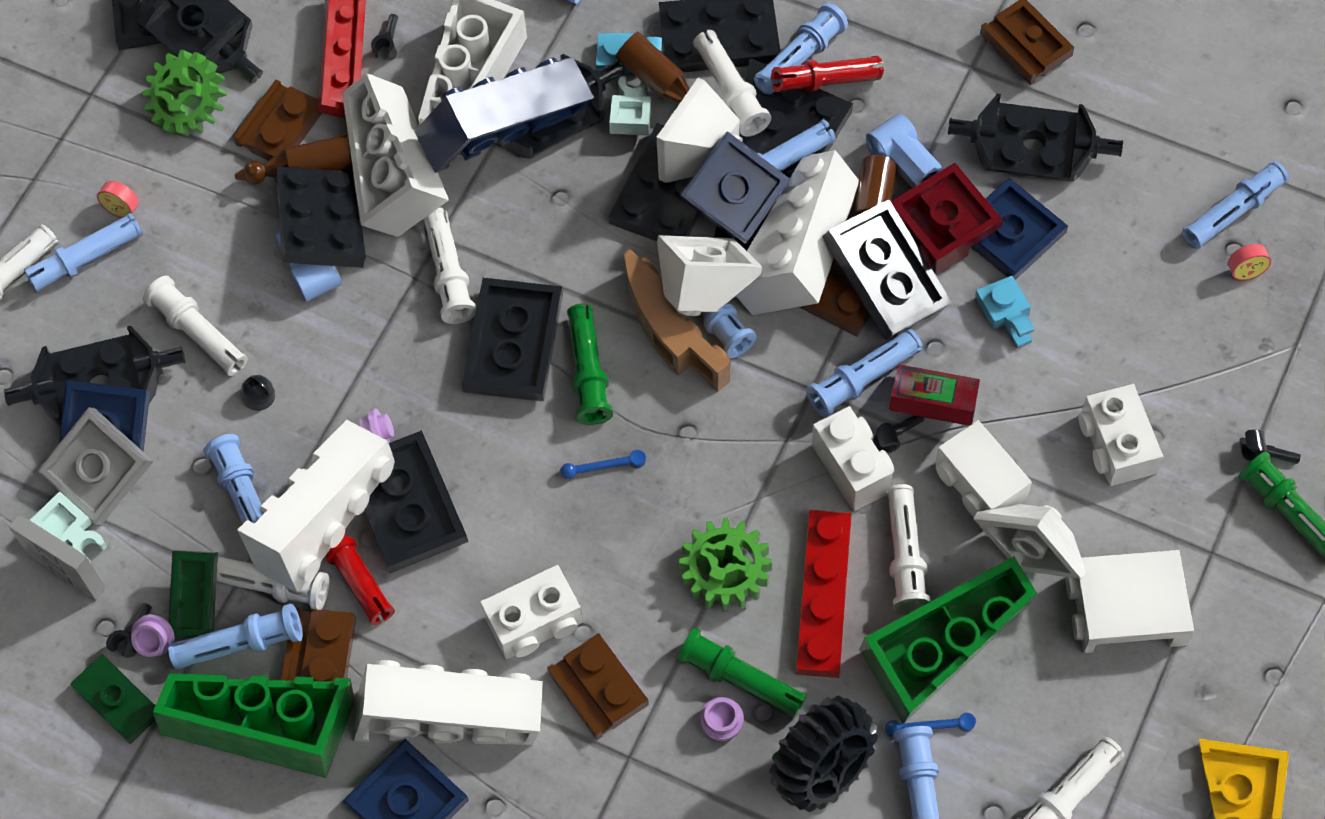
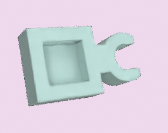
[609,76,651,135]
[30,491,107,563]

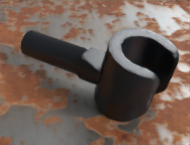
[371,14,398,60]
[873,415,925,454]
[1240,429,1301,464]
[106,603,152,658]

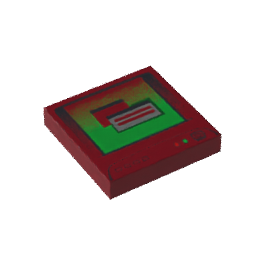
[889,364,980,426]

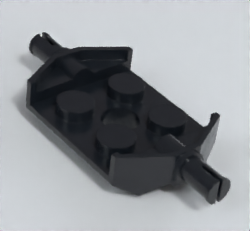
[136,0,263,83]
[496,54,624,159]
[948,93,1123,181]
[4,326,186,427]

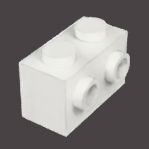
[1078,384,1164,487]
[812,406,894,512]
[935,420,1032,517]
[480,565,583,660]

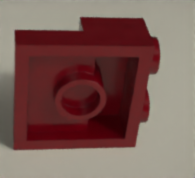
[891,163,1003,275]

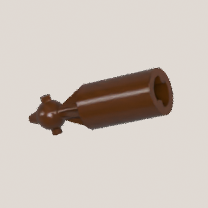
[615,31,690,103]
[234,135,353,185]
[853,155,897,217]

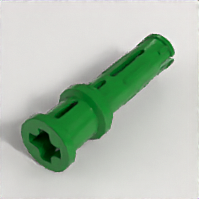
[567,303,613,425]
[1238,451,1325,558]
[677,627,807,719]

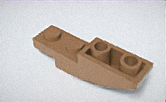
[624,249,730,392]

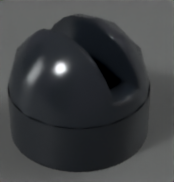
[241,375,275,411]

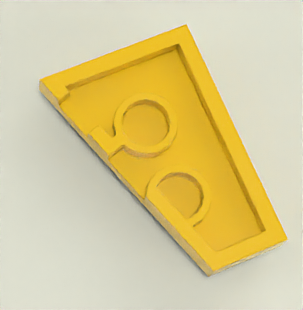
[1198,738,1289,819]

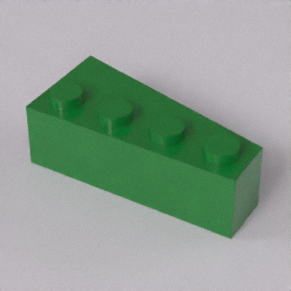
[859,556,1037,723]
[153,673,355,778]

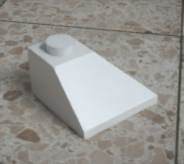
[657,78,743,183]
[657,235,762,316]
[973,504,1086,579]

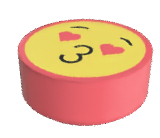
[97,181,139,218]
[1227,244,1271,281]

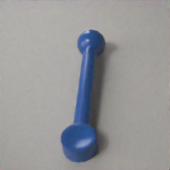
[560,450,646,479]
[885,712,976,737]

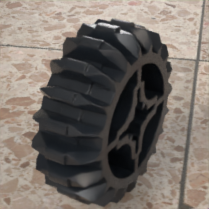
[769,695,878,812]

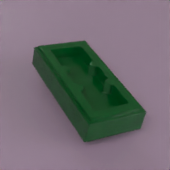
[168,550,218,638]
[70,654,156,744]

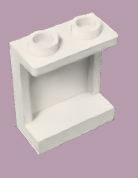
[1066,550,1194,653]

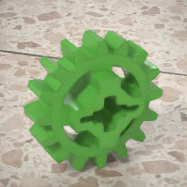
[142,50,227,136]
[679,518,772,612]

